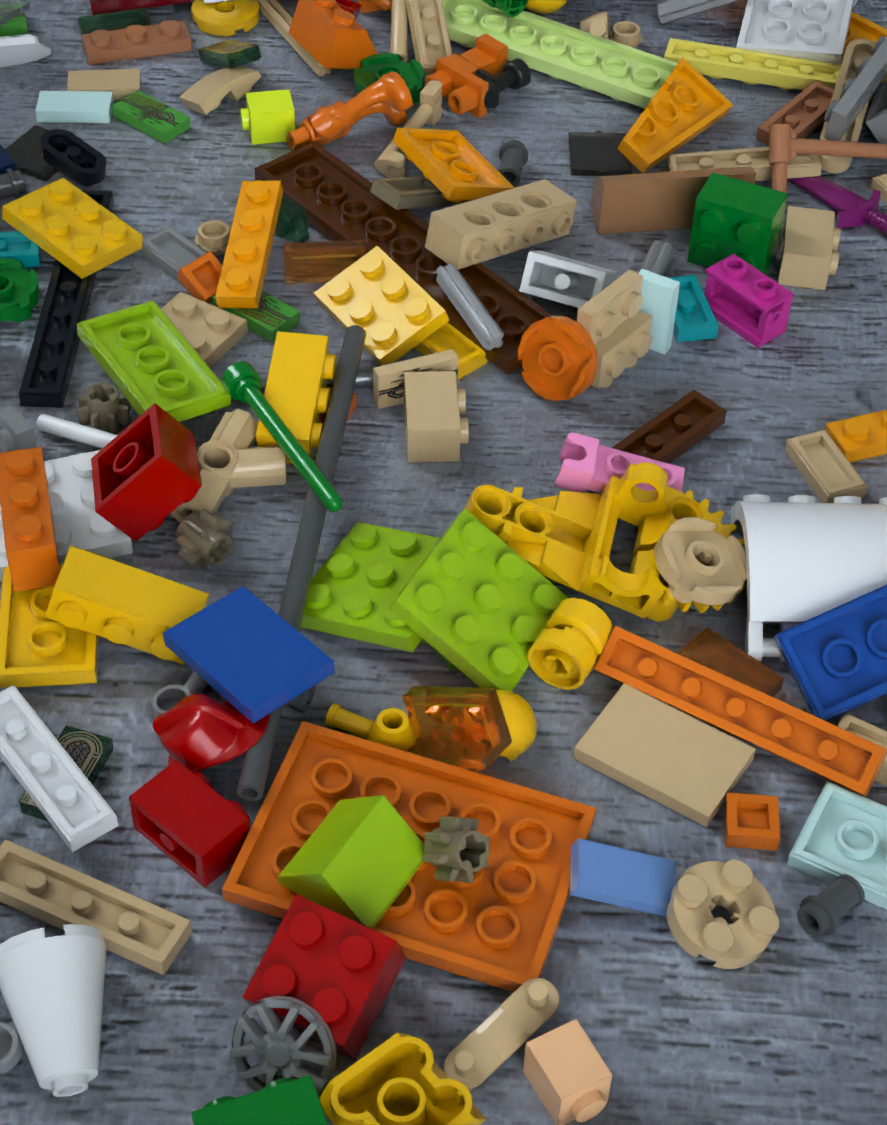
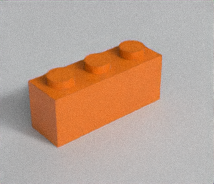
[0,447,60,592]

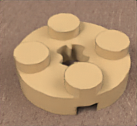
[654,517,747,605]
[666,859,779,969]

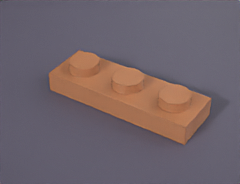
[81,20,192,65]
[756,81,834,146]

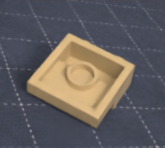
[577,269,653,389]

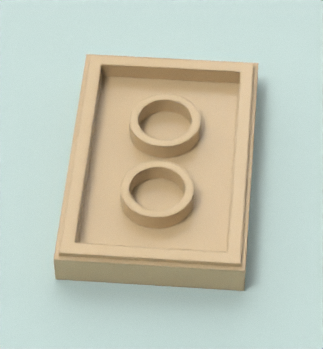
[573,683,756,828]

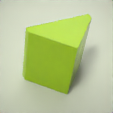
[278,795,425,929]

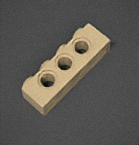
[425,179,577,270]

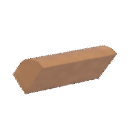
[591,166,756,235]

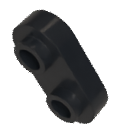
[40,129,106,186]

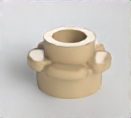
[609,21,643,48]
[195,220,230,256]

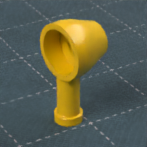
[325,703,417,754]

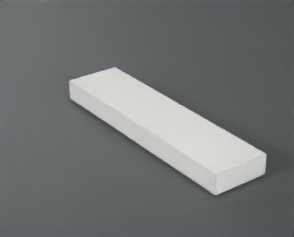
[0,685,119,853]

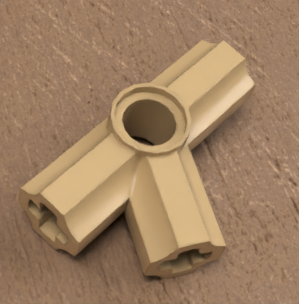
[171,408,286,523]

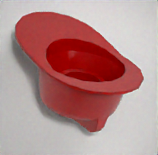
[152,693,270,773]

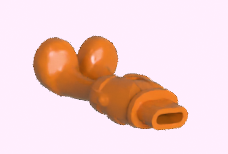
[287,71,413,151]

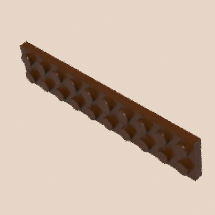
[254,141,553,375]

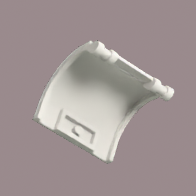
[731,494,887,662]

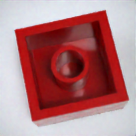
[91,403,202,542]
[242,894,406,1060]

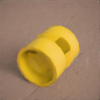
[527,598,613,690]

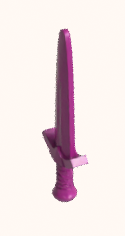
[788,176,887,236]

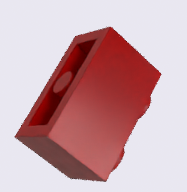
[129,760,250,888]

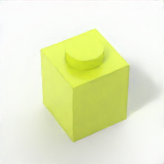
[240,89,295,145]

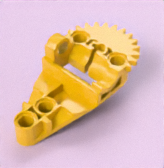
[464,462,747,622]

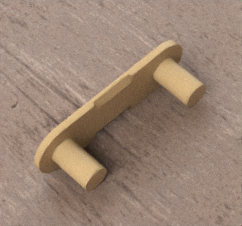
[444,978,559,1091]

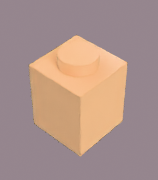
[523,1019,612,1125]

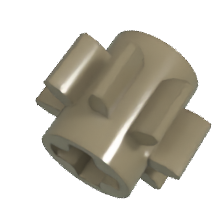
[77,383,131,434]
[176,509,233,569]
[422,816,491,884]

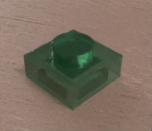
[275,196,310,246]

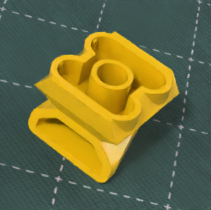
[319,1032,487,1125]

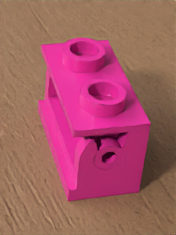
[704,254,793,348]

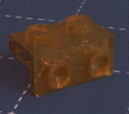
[402,686,512,771]

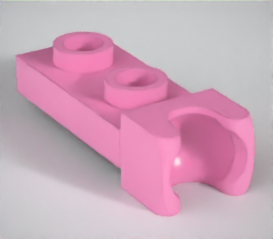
[554,432,685,493]

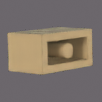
[778,206,841,290]
[404,371,469,463]

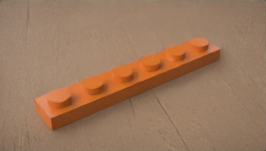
[594,626,887,797]

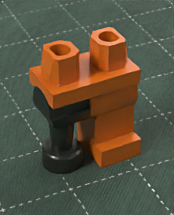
[425,34,531,118]

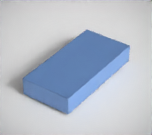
[570,838,676,917]

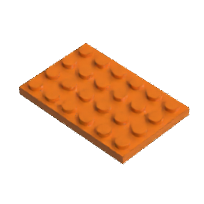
[222,721,597,992]

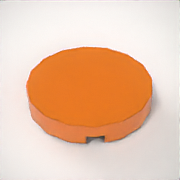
[518,316,598,401]

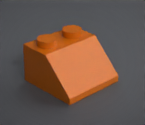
[288,0,378,69]

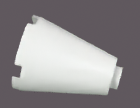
[0,924,107,1097]

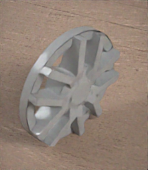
[229,996,336,1094]

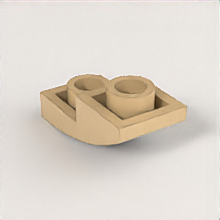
[179,65,262,115]

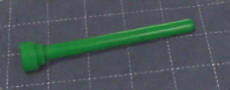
[221,361,343,512]

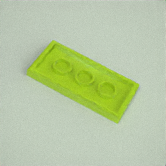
[77,300,231,422]

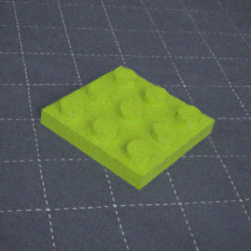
[388,509,569,692]
[301,522,440,653]

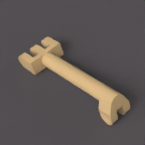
[374,80,442,178]

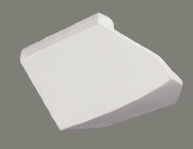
[0,34,51,67]

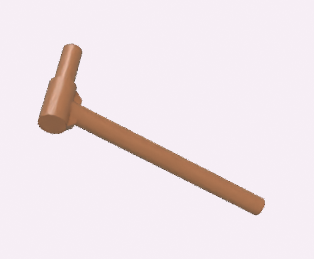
[769,124,887,193]

